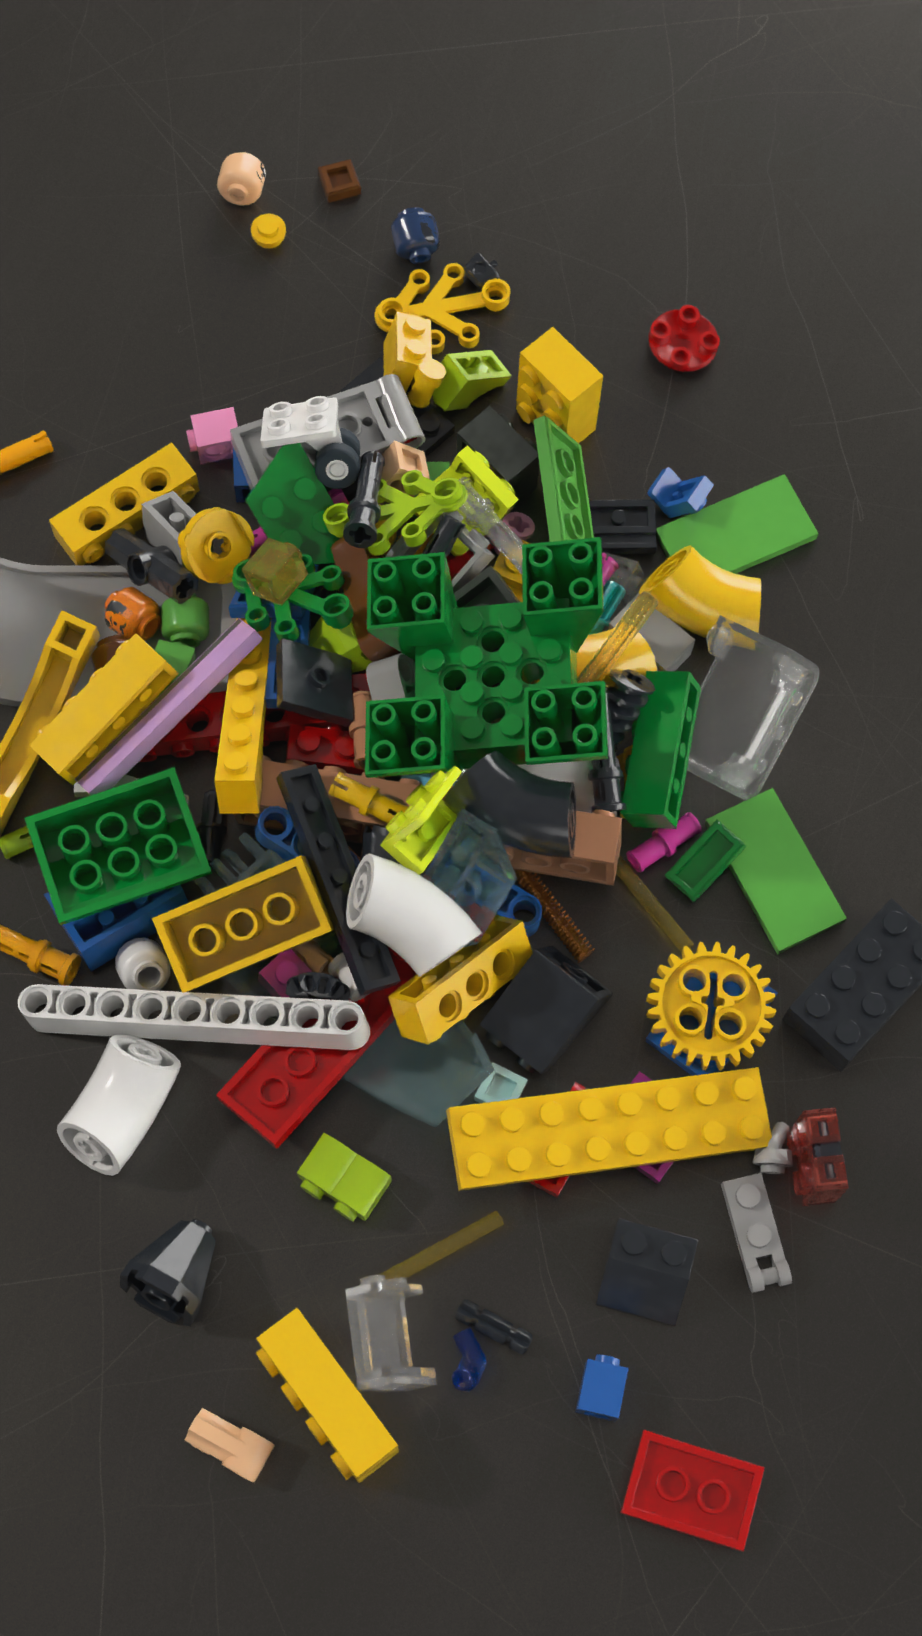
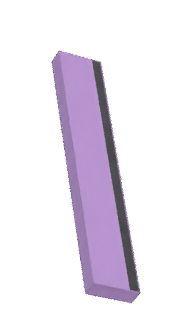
[75,618,263,795]

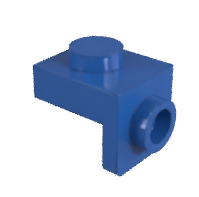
[648,467,714,518]

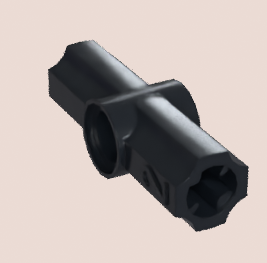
[105,528,198,604]

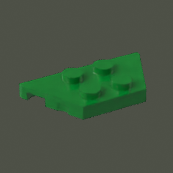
[245,443,340,564]

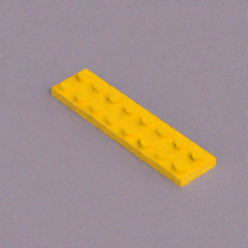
[446,1067,772,1191]

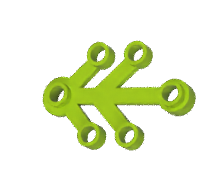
[323,470,468,556]

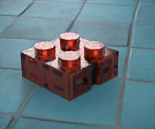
[787,1107,849,1206]

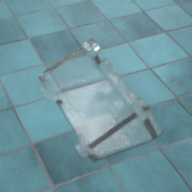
[687,615,819,800]

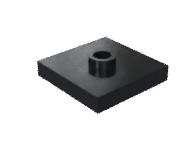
[276,638,353,727]

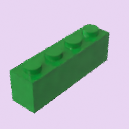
[620,671,701,829]

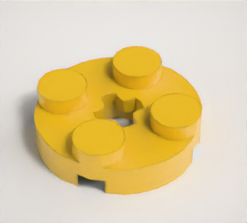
[178,507,254,584]

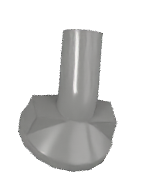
[753,1122,793,1174]

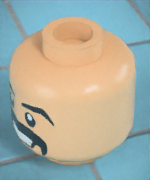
[217,152,266,206]

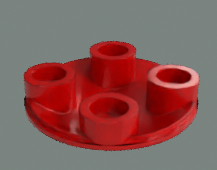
[648,305,720,372]

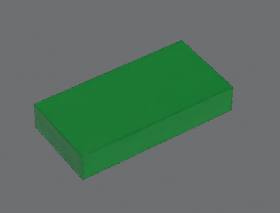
[665,819,746,903]

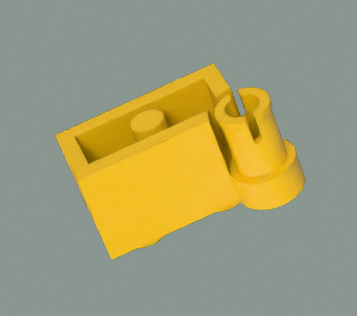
[384,312,446,408]

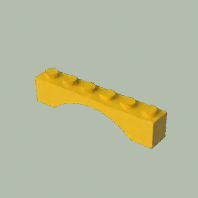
[0,610,100,837]
[214,618,272,814]

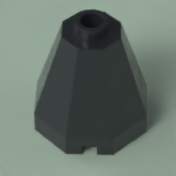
[120,1219,216,1326]

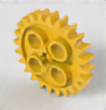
[646,942,776,1070]

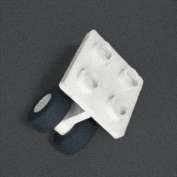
[260,396,360,489]

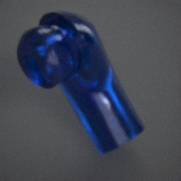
[452,1328,487,1391]

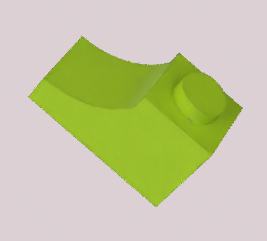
[433,350,512,411]

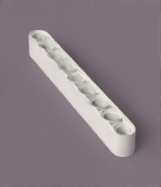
[18,984,370,1050]

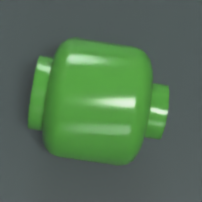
[161,593,210,648]

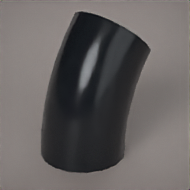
[444,751,576,858]

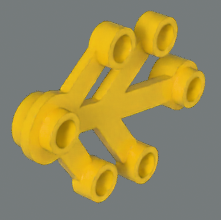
[375,263,510,354]

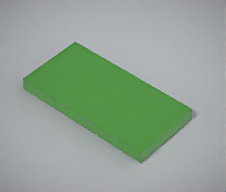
[533,415,594,542]
[656,474,819,574]
[704,788,847,955]

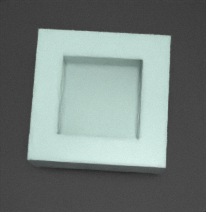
[474,1062,528,1103]

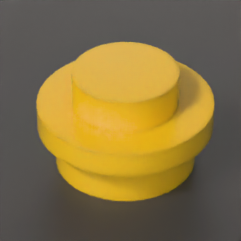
[251,214,286,249]

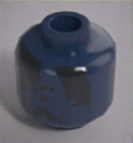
[391,207,440,264]

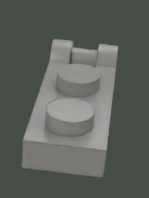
[721,1173,792,1293]

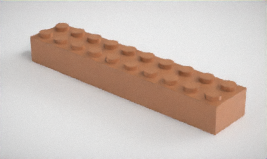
[233,755,622,886]

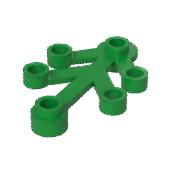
[232,554,354,641]

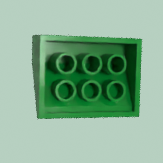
[24,768,212,926]

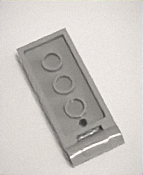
[230,374,426,490]

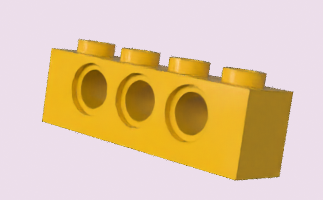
[49,442,200,565]
[388,915,533,1045]

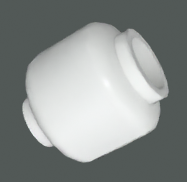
[115,937,171,991]

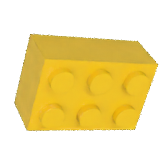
[516,327,603,443]

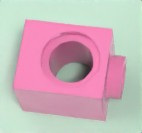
[186,407,238,464]

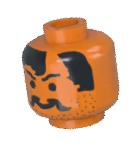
[105,587,161,641]

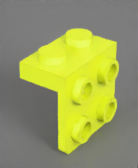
[415,445,519,556]
[380,766,462,875]

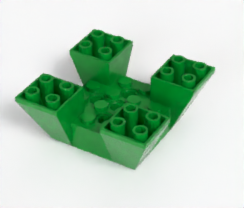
[365,537,608,778]

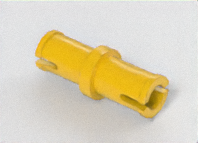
[329,772,409,824]

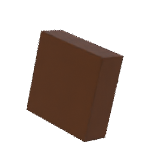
[318,159,361,203]

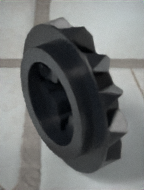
[285,972,351,1001]

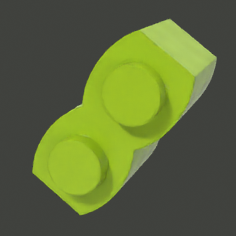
[297,1133,392,1222]

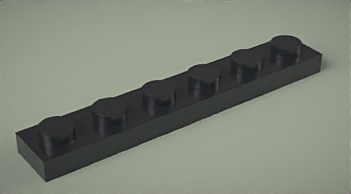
[276,764,401,996]

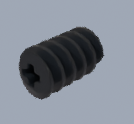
[605,669,655,752]

